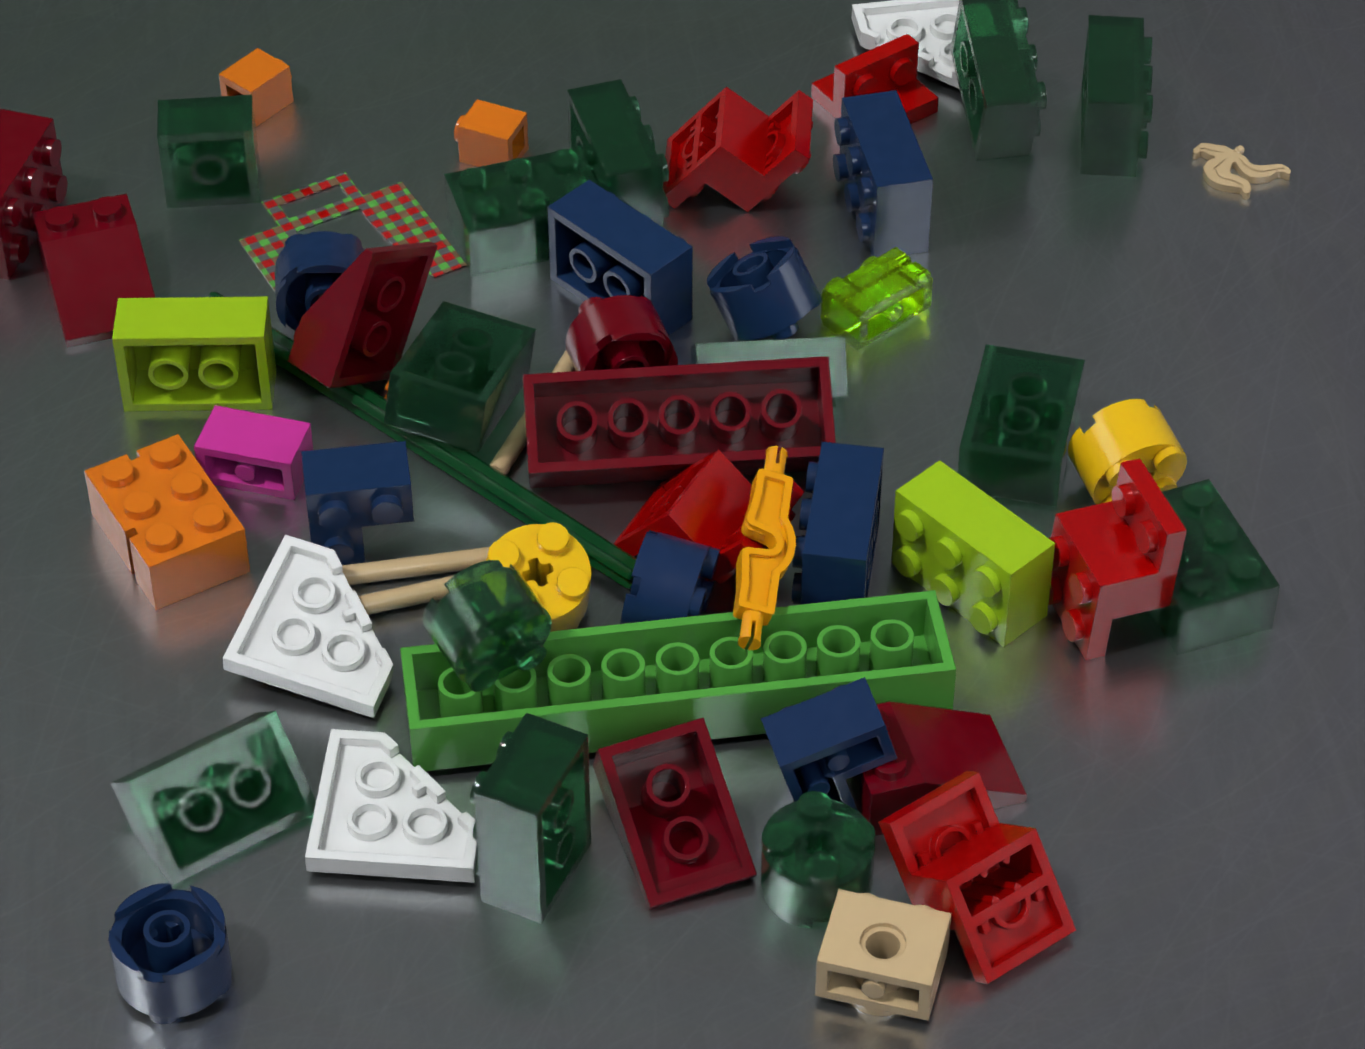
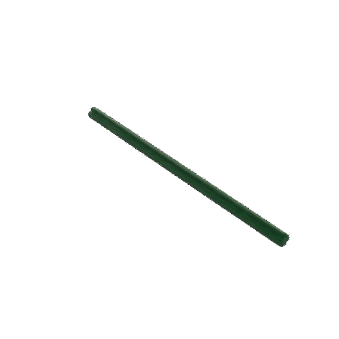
[207,292,636,589]

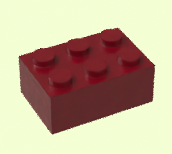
[0,109,68,280]

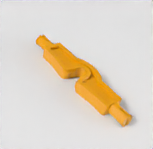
[733,446,796,651]

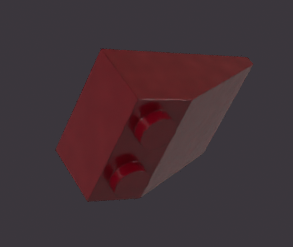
[32,193,155,348]
[288,242,438,388]
[845,701,1027,837]
[593,717,757,910]

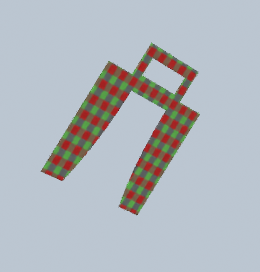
[239,172,467,291]

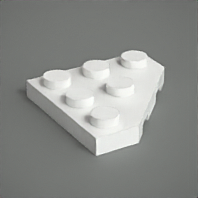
[851,0,1012,92]
[223,534,394,718]
[305,729,481,883]

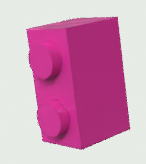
[194,405,313,500]

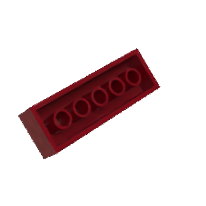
[523,356,836,488]

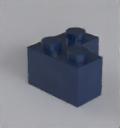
[301,441,414,565]
[761,677,898,833]

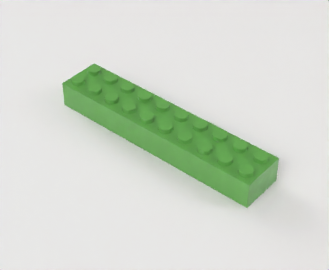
[400,590,956,771]

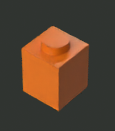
[219,48,294,128]
[454,99,529,176]

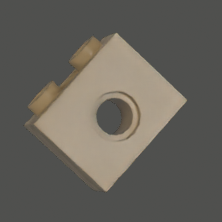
[815,889,952,1021]

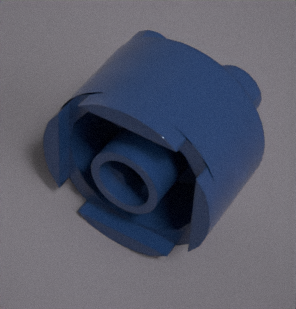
[275,231,365,331]
[707,236,822,344]
[620,530,721,624]
[108,883,232,1024]

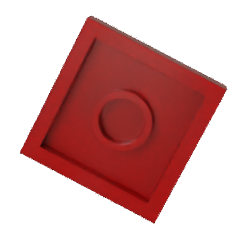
[811,34,939,124]

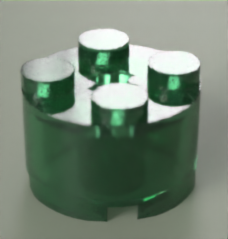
[423,560,552,692]
[760,791,875,928]

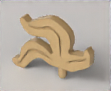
[1192,143,1291,200]

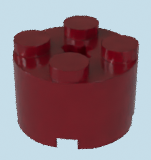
[566,295,678,371]

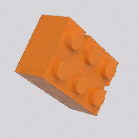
[84,434,250,610]

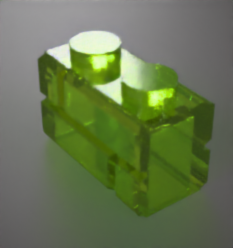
[821,247,933,351]

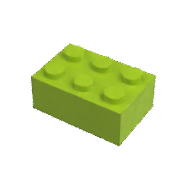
[112,296,276,412]
[891,460,1055,647]

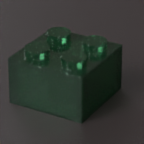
[157,95,261,208]

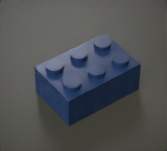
[833,90,933,260]
[548,180,693,336]
[791,442,884,605]

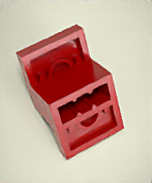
[661,86,813,212]
[613,449,804,584]
[1049,458,1187,660]
[878,771,1076,984]

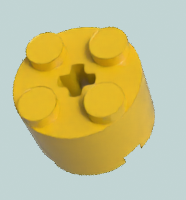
[1068,399,1187,504]
[484,522,591,636]

